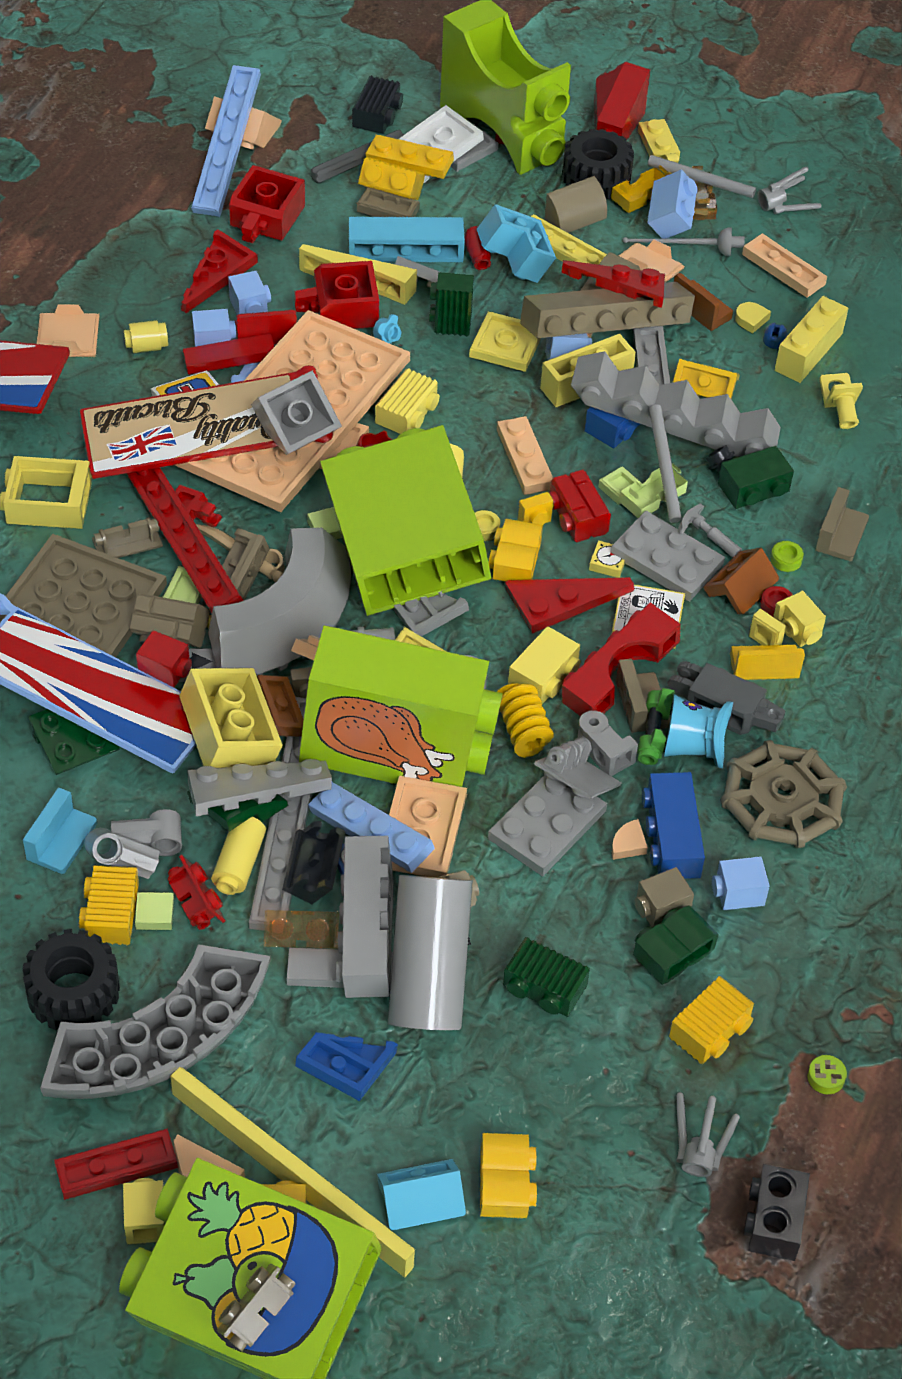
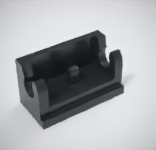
[282,821,345,905]

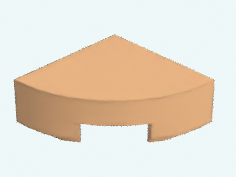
[612,819,648,860]

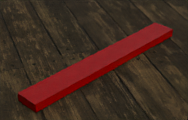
[127,467,244,612]

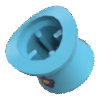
[664,694,733,769]

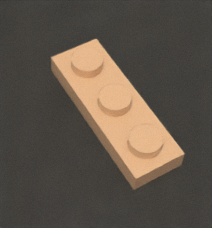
[742,233,827,298]
[497,416,553,495]

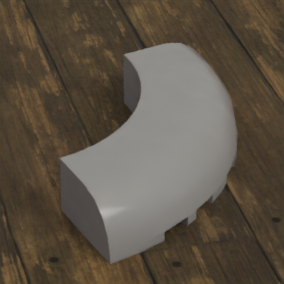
[40,944,271,1099]

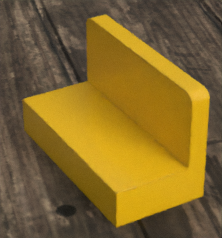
[673,359,740,399]
[730,645,805,680]

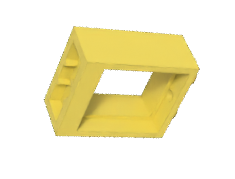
[0,456,92,529]

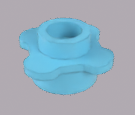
[373,314,402,344]

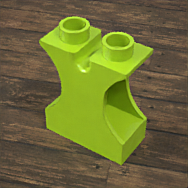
[440,0,571,175]

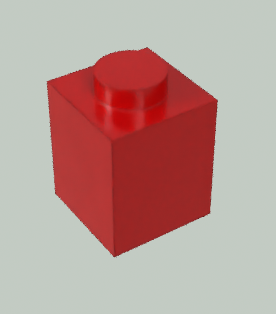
[136,630,192,688]

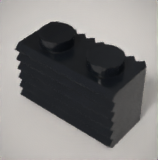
[352,75,403,134]

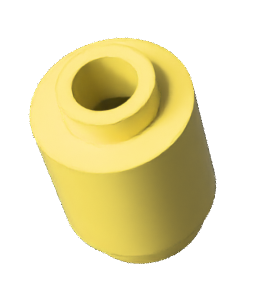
[124,320,168,353]

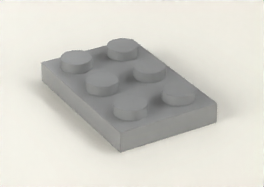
[610,511,725,602]
[488,775,607,877]

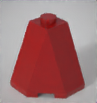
[594,62,650,141]

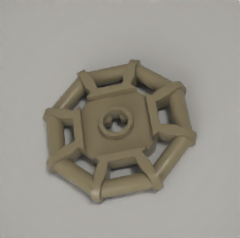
[720,740,847,849]

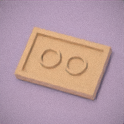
[389,776,467,878]

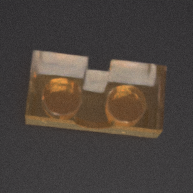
[692,166,717,220]
[264,910,340,949]

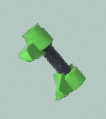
[637,688,674,765]

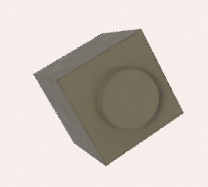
[635,867,694,928]

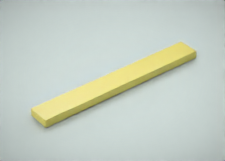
[171,1067,415,1277]

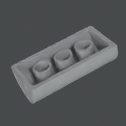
[388,875,473,1030]

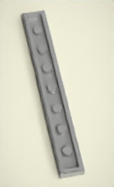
[249,697,312,933]

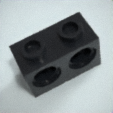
[743,1164,810,1261]

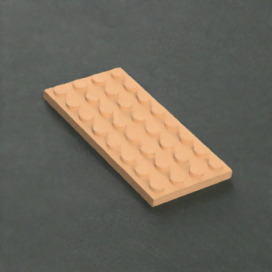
[175,310,410,512]

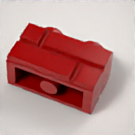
[548,470,611,543]

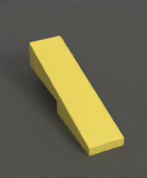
[299,244,417,305]

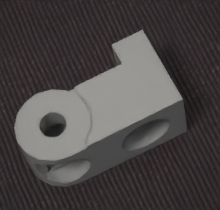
[578,711,638,776]

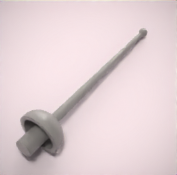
[623,227,745,256]

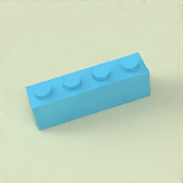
[349,217,465,262]

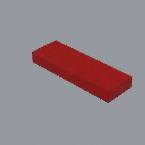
[183,333,274,375]
[54,1128,178,1200]

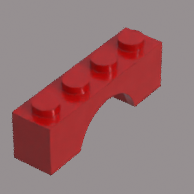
[562,602,681,717]

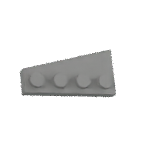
[188,759,332,816]

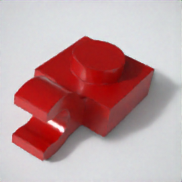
[175,485,222,527]

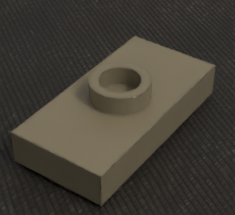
[357,187,420,217]

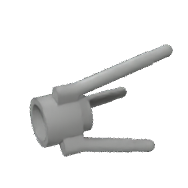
[757,166,821,215]
[676,1092,740,1177]

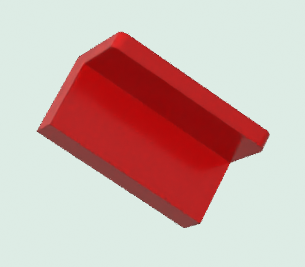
[235,310,297,344]

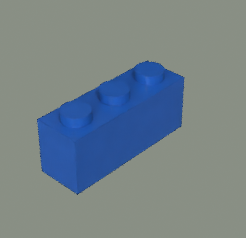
[642,772,705,879]

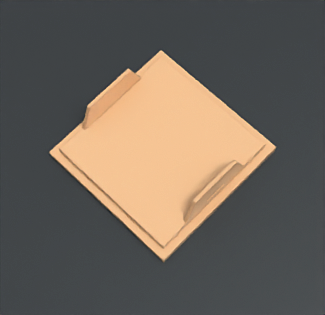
[619,239,685,283]
[37,304,100,357]

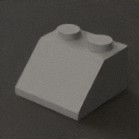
[251,370,342,455]

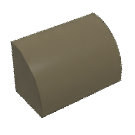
[544,176,607,233]

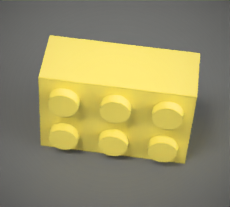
[179,668,283,768]

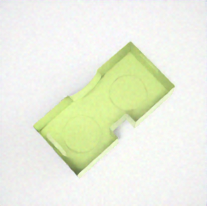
[619,463,688,518]

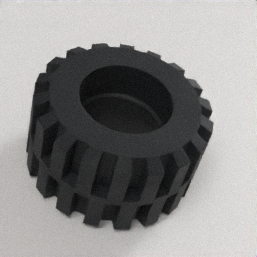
[562,129,634,200]
[23,929,120,1030]

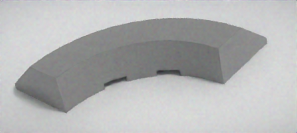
[208,527,351,676]

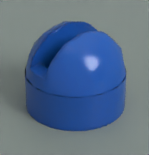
[763,323,788,349]

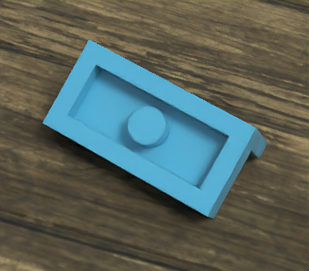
[23,787,97,874]
[377,1159,466,1230]

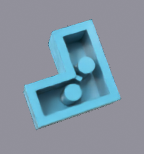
[476,204,556,283]

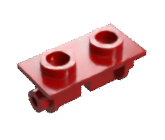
[168,855,226,930]

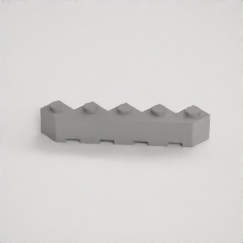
[571,351,781,457]

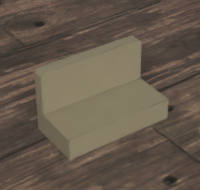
[816,487,869,561]
[616,659,670,733]

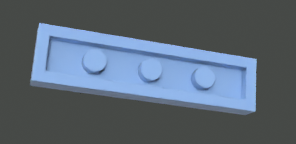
[308,782,435,873]

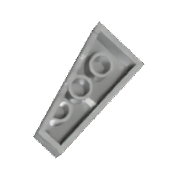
[336,835,394,998]

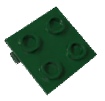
[28,709,120,775]

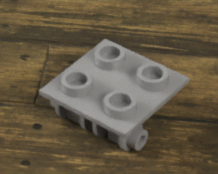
[534,737,622,799]

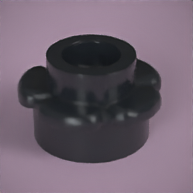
[705,445,735,472]

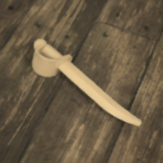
[196,524,285,582]

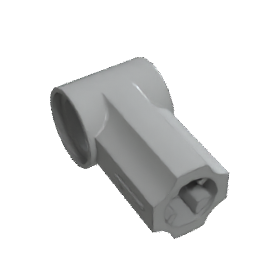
[111,809,182,856]
[85,827,160,879]

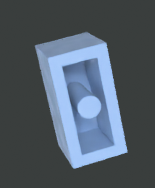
[647,169,697,239]

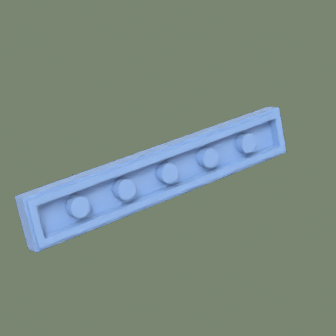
[191,65,261,217]

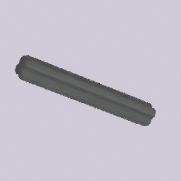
[311,130,405,183]

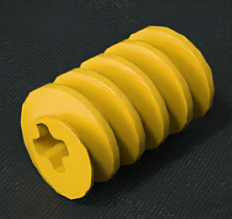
[497,683,554,758]

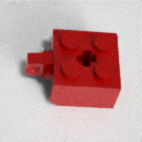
[229,165,305,243]
[294,261,379,329]

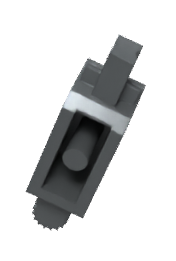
[668,661,786,735]

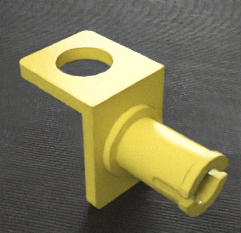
[820,373,863,429]

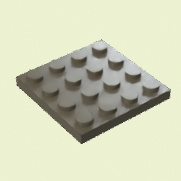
[0,534,167,658]

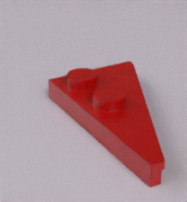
[181,229,258,313]
[561,260,665,308]
[505,577,634,634]

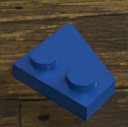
[295,1032,398,1101]

